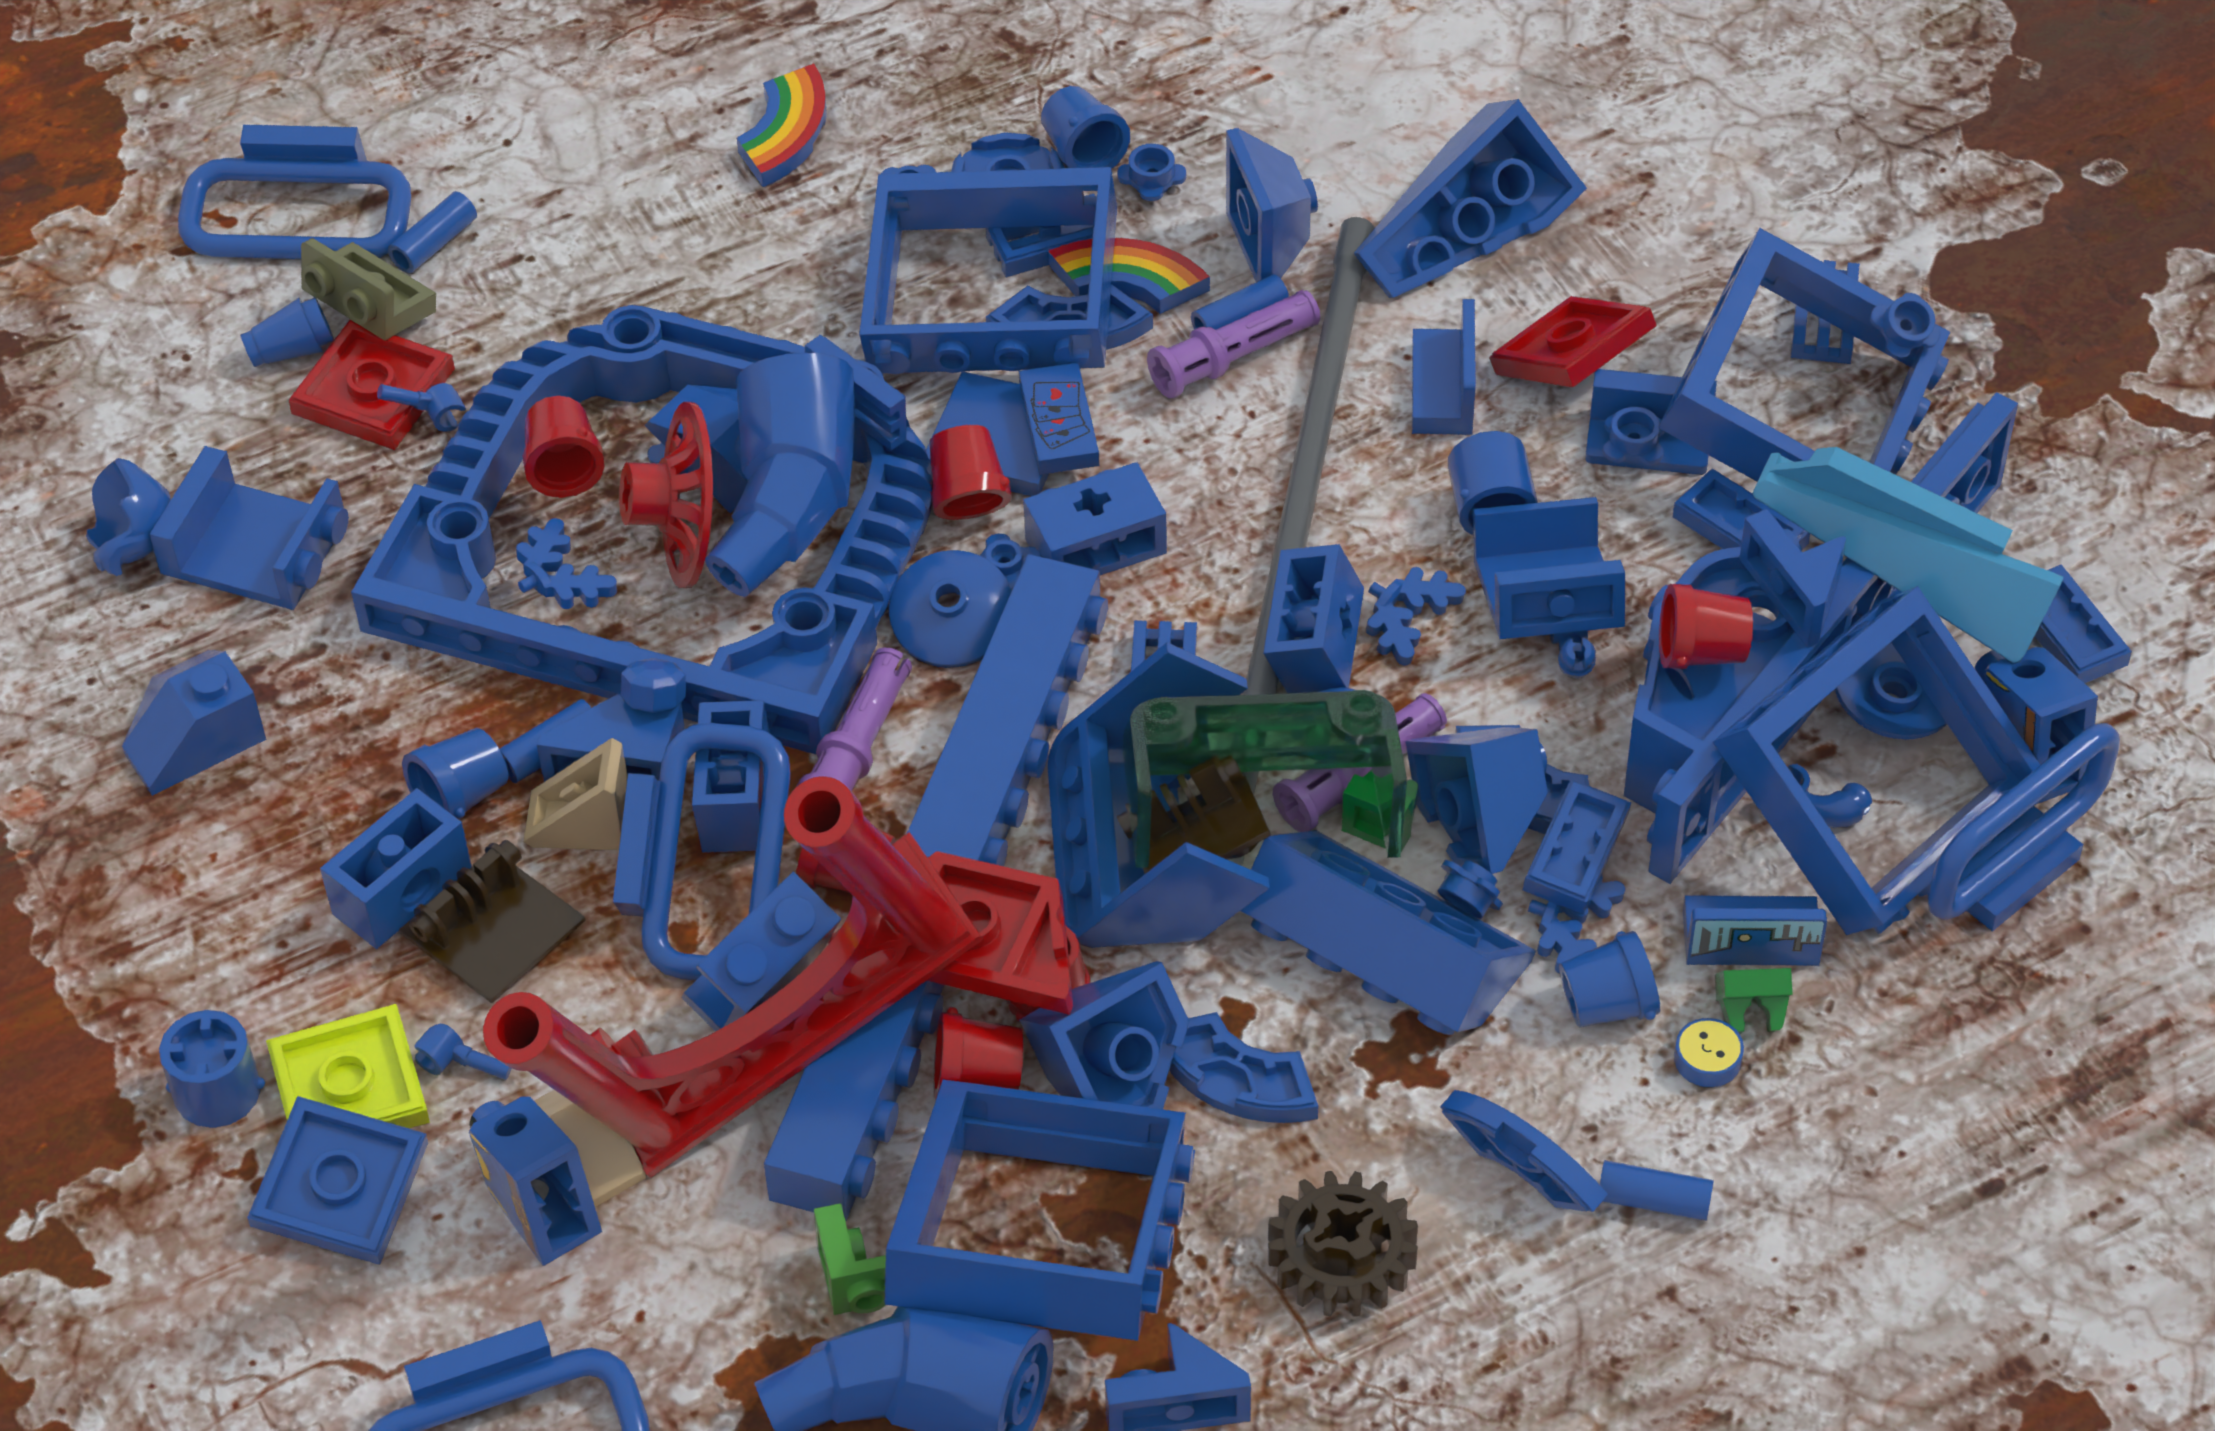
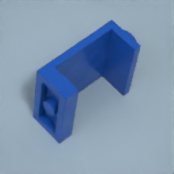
[149,446,349,610]
[1473,497,1625,639]
[681,871,841,1031]

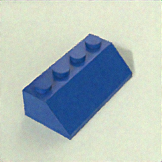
[1240,830,1536,1035]

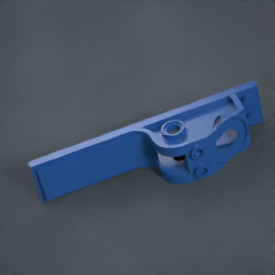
[1623,392,2018,884]

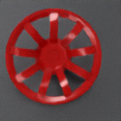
[619,402,713,588]

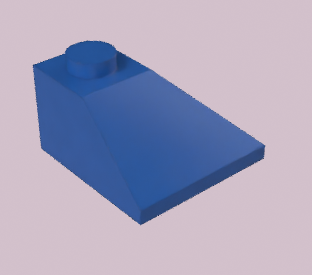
[1226,128,1318,282]

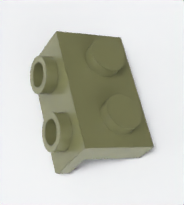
[301,238,436,340]

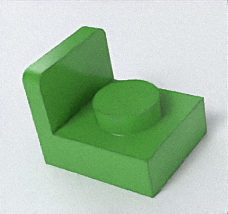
[814,1203,886,1315]

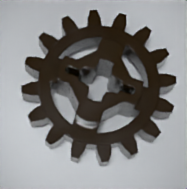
[1268,1171,1418,1317]

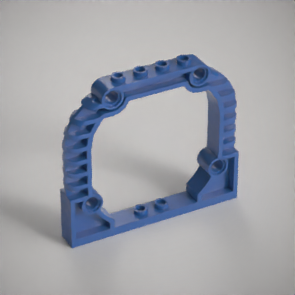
[351,305,933,755]

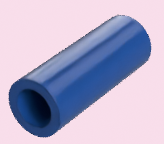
[388,191,477,274]
[1191,274,1289,330]
[499,699,591,783]
[1600,1160,1714,1221]

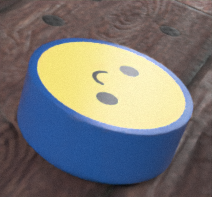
[1674,1018,1744,1087]

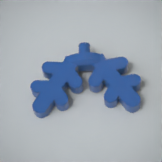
[516,518,617,609]
[1365,567,1466,666]
[1528,875,1626,974]

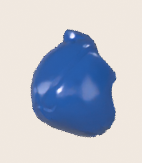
[86,458,171,576]

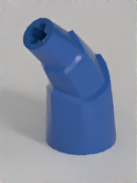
[705,353,855,597]
[754,1307,1054,1431]

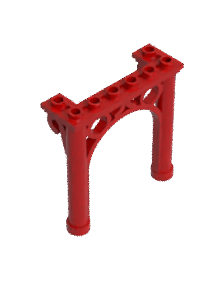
[483,776,984,1178]

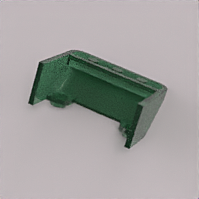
[1123,690,1407,868]

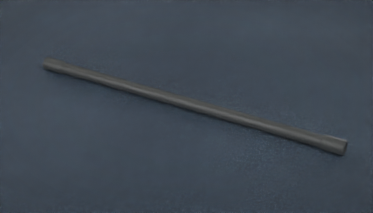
[1227,217,1375,866]

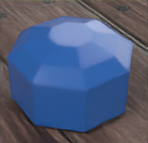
[621,658,686,713]

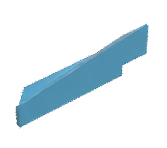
[1753,447,2064,663]

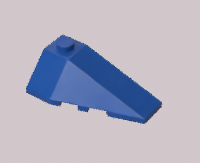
[1353,99,1587,298]

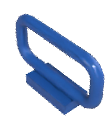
[178,124,412,259]
[613,723,790,981]
[1928,723,2120,932]
[368,1320,650,1431]

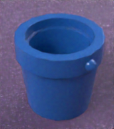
[1041,86,1130,169]
[402,728,508,819]
[1559,931,1661,1028]

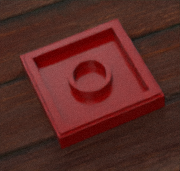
[1489,296,1657,388]
[288,320,455,450]

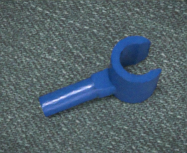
[377,383,466,432]
[414,1024,512,1080]

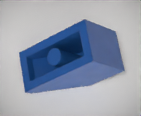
[537,694,685,782]

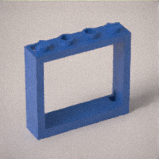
[859,167,1117,374]
[1658,228,1950,482]
[1713,586,2041,935]
[885,1079,1195,1341]

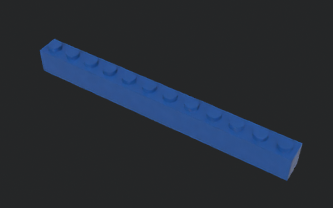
[764,554,1108,1221]

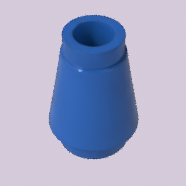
[240,297,334,367]

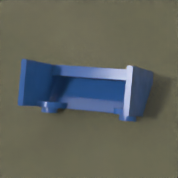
[1047,642,1270,948]

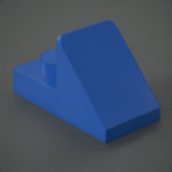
[1739,509,1846,648]
[1105,1323,1251,1431]

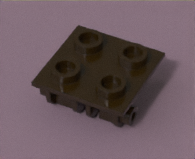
[1117,754,1271,874]
[399,840,586,1003]

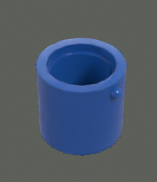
[1448,431,1538,536]
[159,1010,265,1128]

